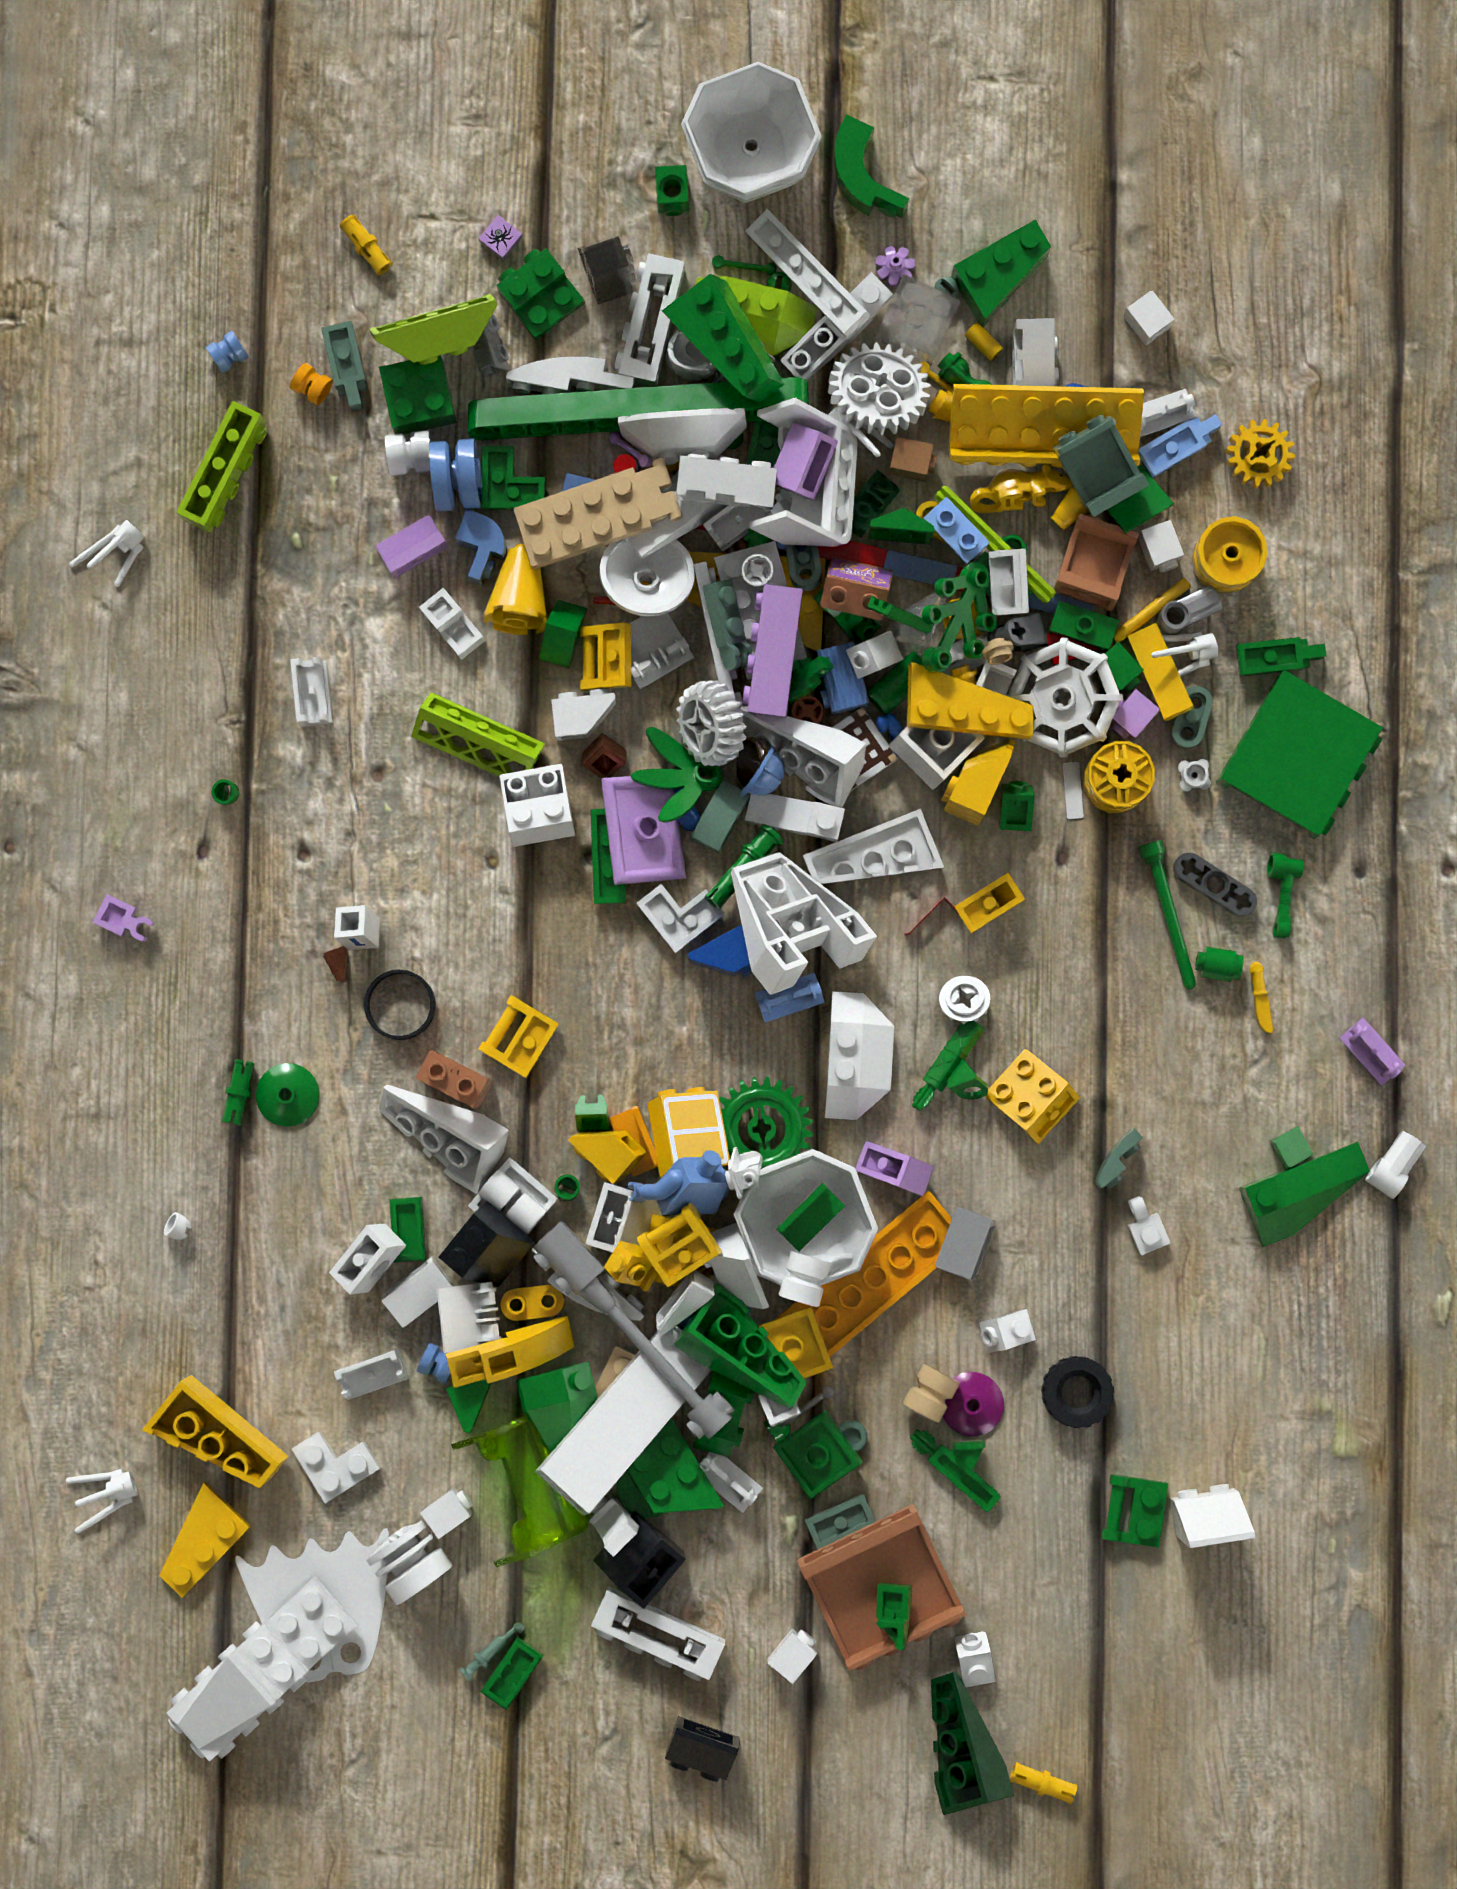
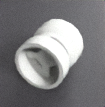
[741,554,773,588]

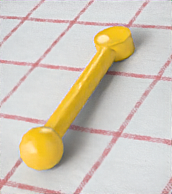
[920,362,953,394]

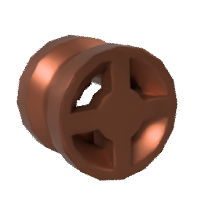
[792,696,823,724]

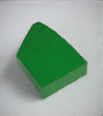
[876,1582,912,1650]

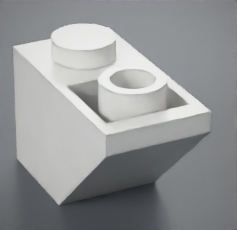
[551,689,616,741]

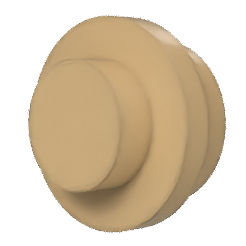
[982,638,1014,665]

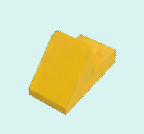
[954,872,1025,933]

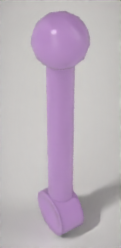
[609,432,652,468]

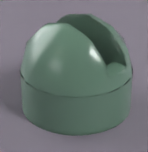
[934,277,959,304]

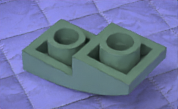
[691,780,751,854]
[1094,1128,1143,1189]

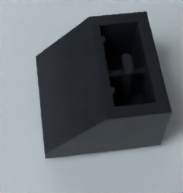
[593,1510,686,1609]

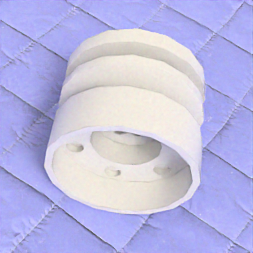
[366,1520,453,1606]

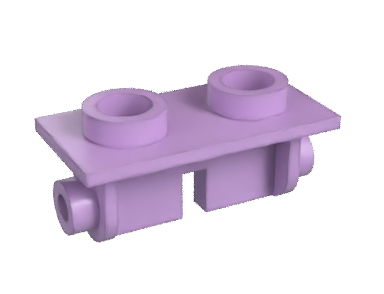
[1339,1017,1405,1086]

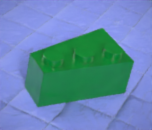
[951,219,1051,328]

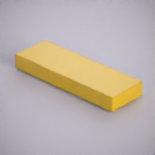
[1127,623,1195,721]

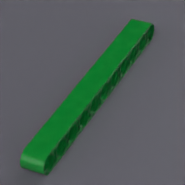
[468,377,809,440]

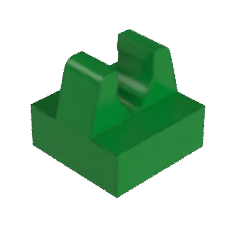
[575,1095,609,1132]

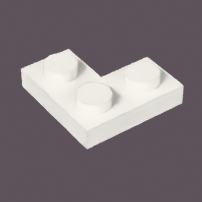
[636,884,725,954]
[292,1431,381,1503]

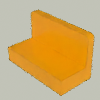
[609,1106,658,1177]

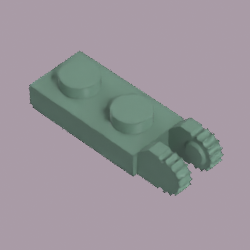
[702,579,753,671]

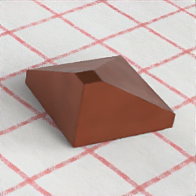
[323,946,348,983]

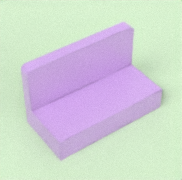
[376,515,448,579]

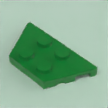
[626,1418,724,1515]

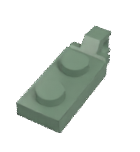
[321,321,367,411]

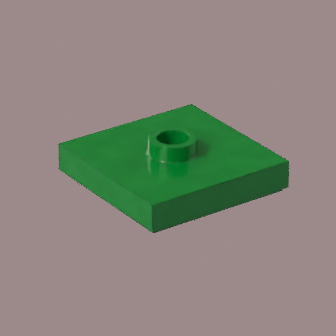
[773,1410,863,1500]

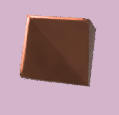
[582,733,626,778]

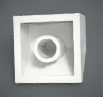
[704,1222,769,1309]

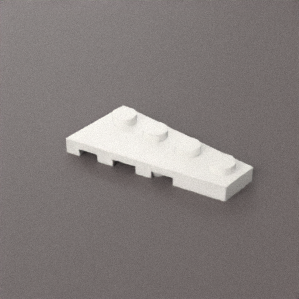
[803,809,944,884]

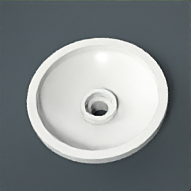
[599,539,695,616]

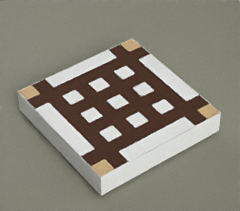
[832,707,898,792]

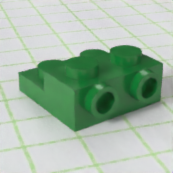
[496,248,585,340]

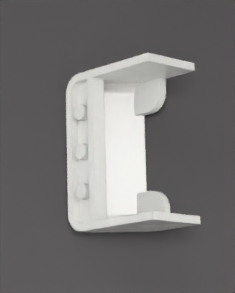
[749,398,858,547]

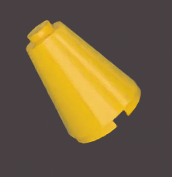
[483,544,547,635]

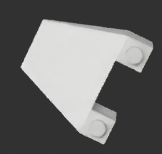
[731,852,877,995]

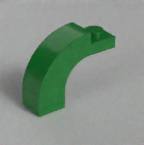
[834,114,909,218]

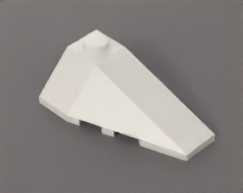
[626,455,728,559]
[740,705,866,808]
[379,1085,509,1194]

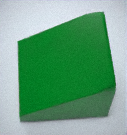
[1270,1126,1313,1169]

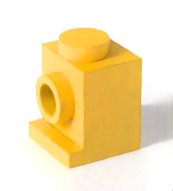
[604,1241,658,1291]

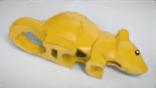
[970,464,1073,513]

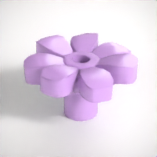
[875,246,915,287]

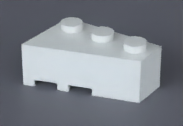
[1011,318,1059,386]
[676,454,777,510]

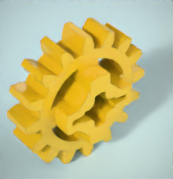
[1225,419,1295,489]

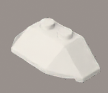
[618,408,747,465]
[825,991,894,1120]

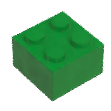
[379,355,457,435]

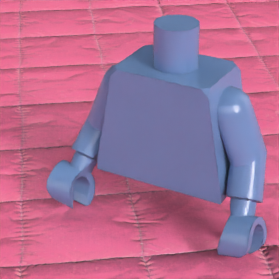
[628,1150,729,1215]

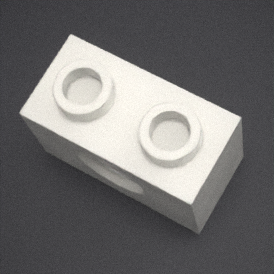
[329,1224,406,1295]

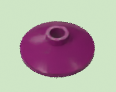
[943,1372,1004,1437]

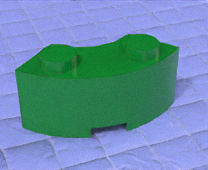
[693,1371,755,1458]

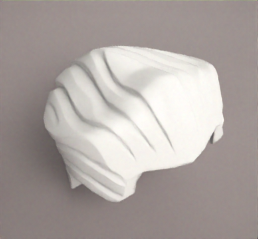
[666,330,718,381]

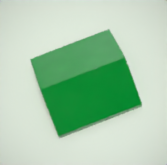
[868,507,934,545]

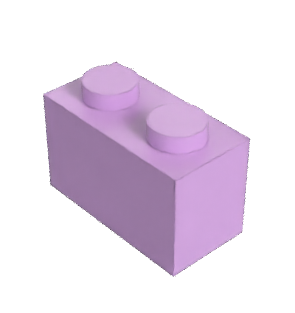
[773,422,838,500]

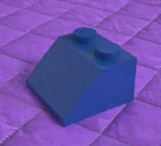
[687,924,752,978]

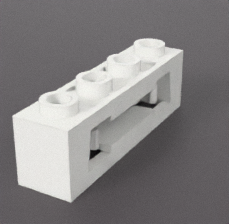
[614,253,685,387]
[591,1586,725,1681]

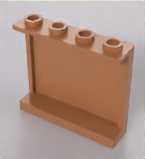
[797,1504,966,1671]

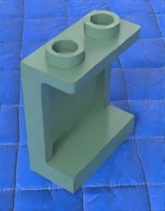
[1053,415,1149,517]

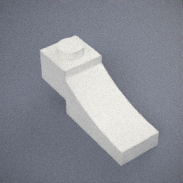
[745,794,845,842]
[589,1495,639,1557]

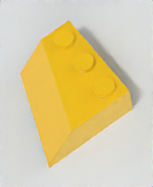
[941,738,1016,826]

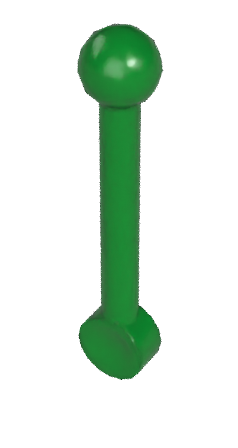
[712,255,777,275]

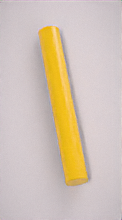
[1113,577,1191,644]

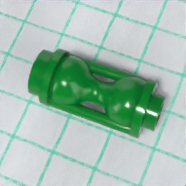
[937,352,992,385]

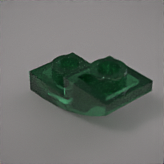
[852,469,901,538]

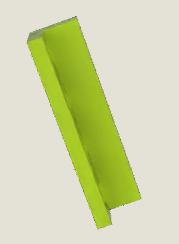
[411,692,545,777]

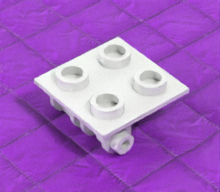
[629,613,694,690]
[437,1282,502,1353]

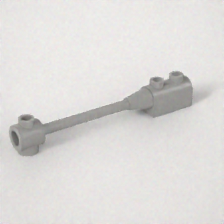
[533,1221,735,1439]

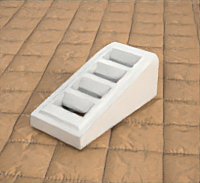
[656,1270,715,1335]

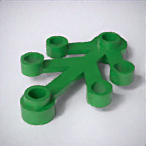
[922,562,997,672]

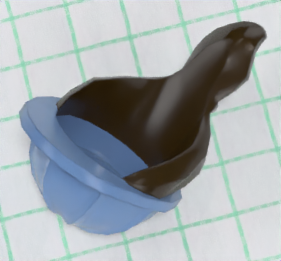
[736,735,785,797]

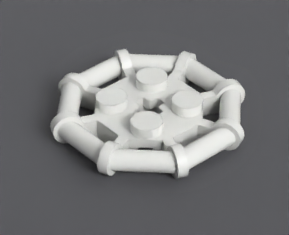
[1006,638,1123,758]

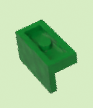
[776,1183,845,1252]

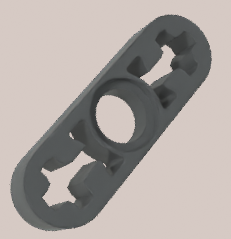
[1173,853,1257,917]

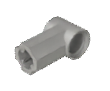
[1157,585,1223,635]

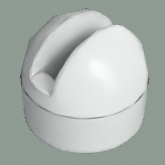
[164,1212,192,1240]

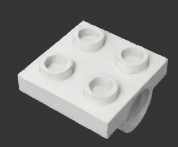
[468,1157,558,1235]

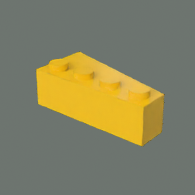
[142,1375,289,1488]

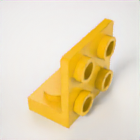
[985,1049,1081,1145]

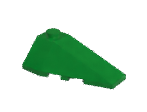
[1239,1142,1370,1247]
[673,1283,807,1409]
[516,1361,597,1452]

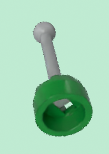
[763,1385,834,1444]

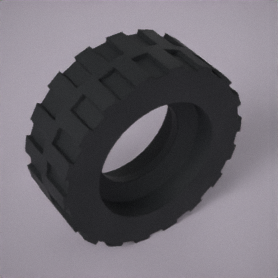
[1041,1356,1115,1429]

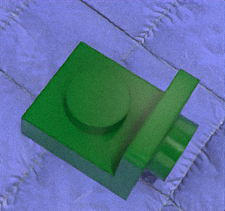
[999,780,1035,831]

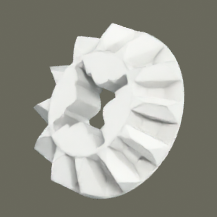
[939,976,990,1025]

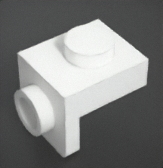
[979,1309,1036,1353]
[954,1632,996,1687]

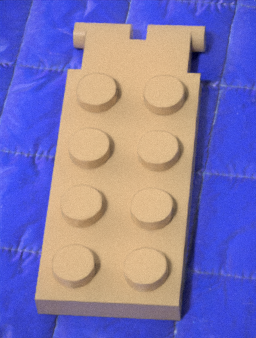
[513,458,683,570]

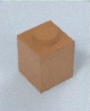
[889,437,938,482]

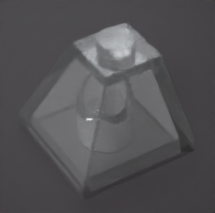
[887,586,947,658]

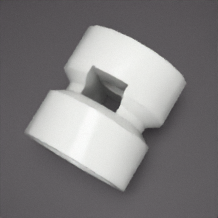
[385,430,432,476]
[779,1251,831,1307]

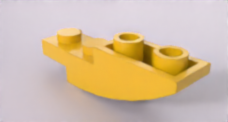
[445,1316,575,1388]

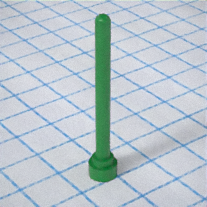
[1138,840,1196,990]

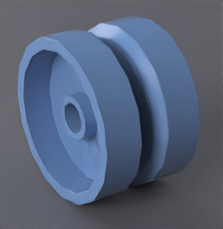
[429,438,483,512]

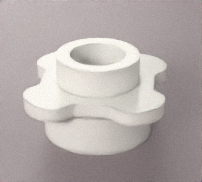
[1178,759,1211,792]

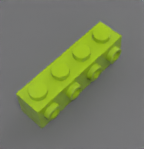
[176,400,267,534]

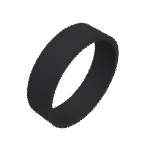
[364,969,436,1040]

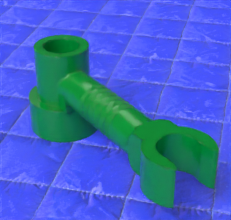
[1267,852,1304,939]

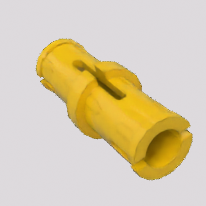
[339,214,393,276]
[1010,1762,1077,1805]

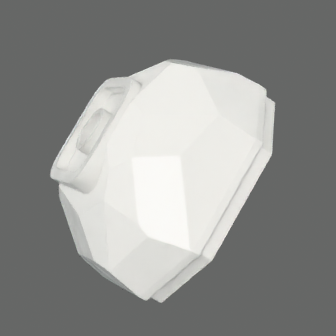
[681,62,822,203]
[734,1149,878,1286]

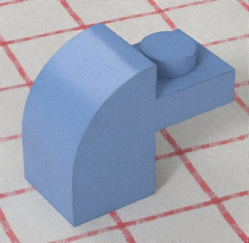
[455,509,507,586]

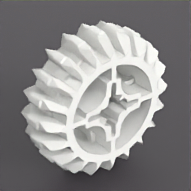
[676,681,747,766]

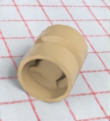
[903,1363,960,1423]

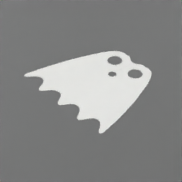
[235,1528,389,1682]

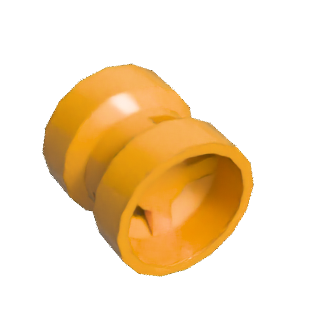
[289,362,333,406]

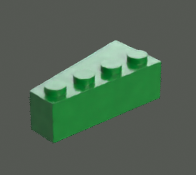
[662,274,785,403]

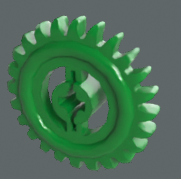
[719,1076,814,1169]

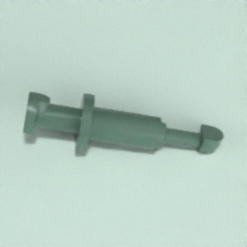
[459,1622,524,1682]

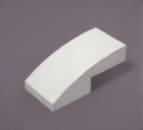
[419,588,486,660]

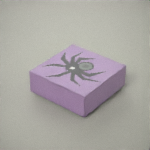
[478,215,523,261]

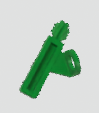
[912,1020,988,1111]
[910,1429,1001,1512]

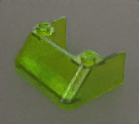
[451,1415,590,1567]

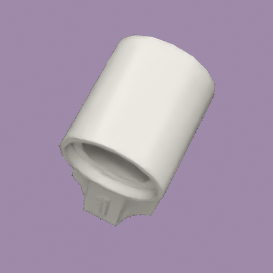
[1365,1131,1426,1199]

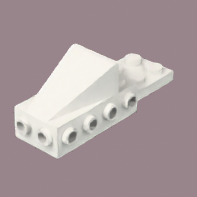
[167,1577,358,1762]

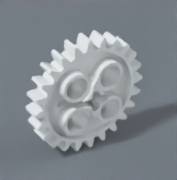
[828,342,931,435]

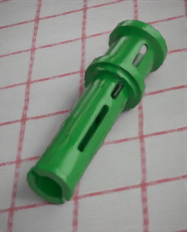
[705,824,784,910]

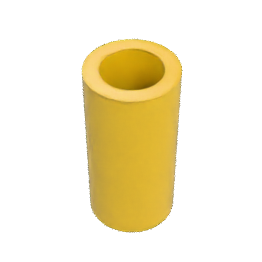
[964,322,1004,362]

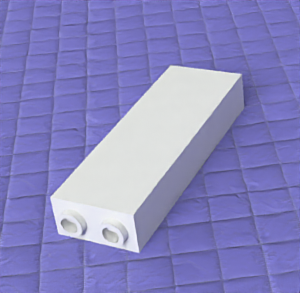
[535,1326,711,1515]

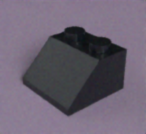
[438,1201,536,1287]
[665,1716,739,1782]

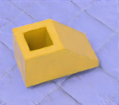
[568,1130,648,1184]

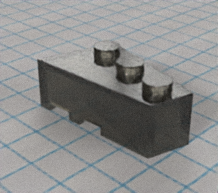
[578,236,636,305]

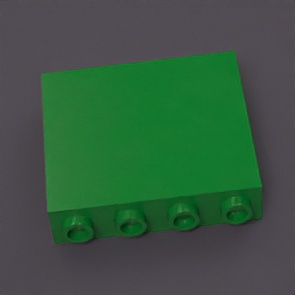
[1216,670,1383,839]

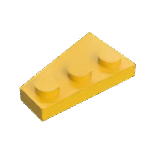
[159,1481,251,1598]

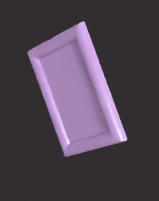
[601,776,686,885]

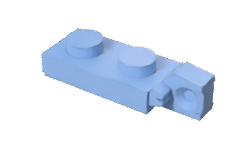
[1138,414,1222,478]

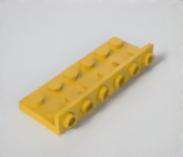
[949,384,1145,468]

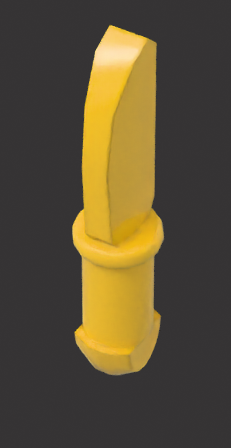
[1249,962,1273,1033]

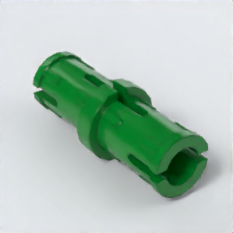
[221,1059,255,1126]

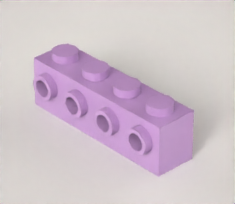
[742,584,803,717]

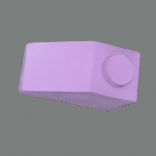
[855,1141,934,1196]

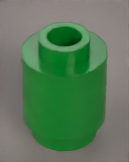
[1195,946,1244,982]

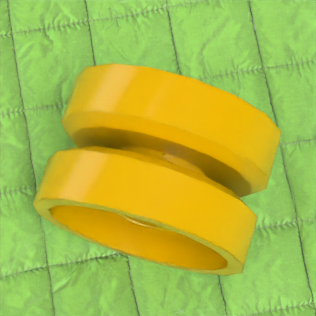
[1192,516,1268,594]

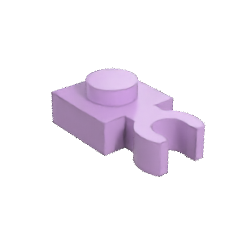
[93,894,155,942]

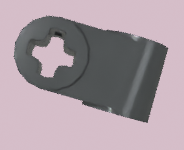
[987,613,1049,652]

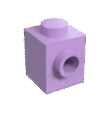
[1110,689,1160,742]

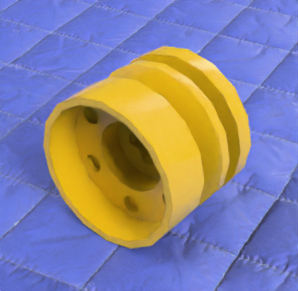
[1083,741,1155,813]

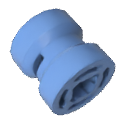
[206,331,249,374]
[417,1342,450,1385]

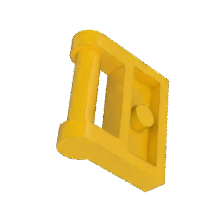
[580,622,631,692]
[478,995,559,1078]
[637,1203,722,1288]

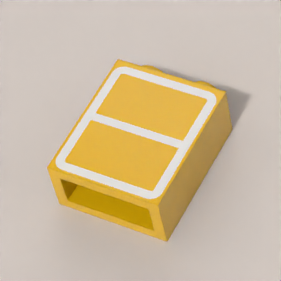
[647,1087,730,1178]

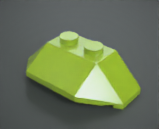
[695,276,818,357]
[369,294,497,364]

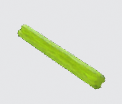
[935,486,1056,604]

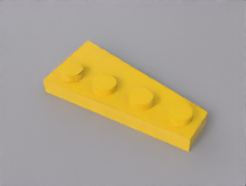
[907,662,1033,739]

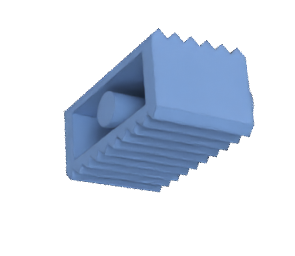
[816,642,869,715]

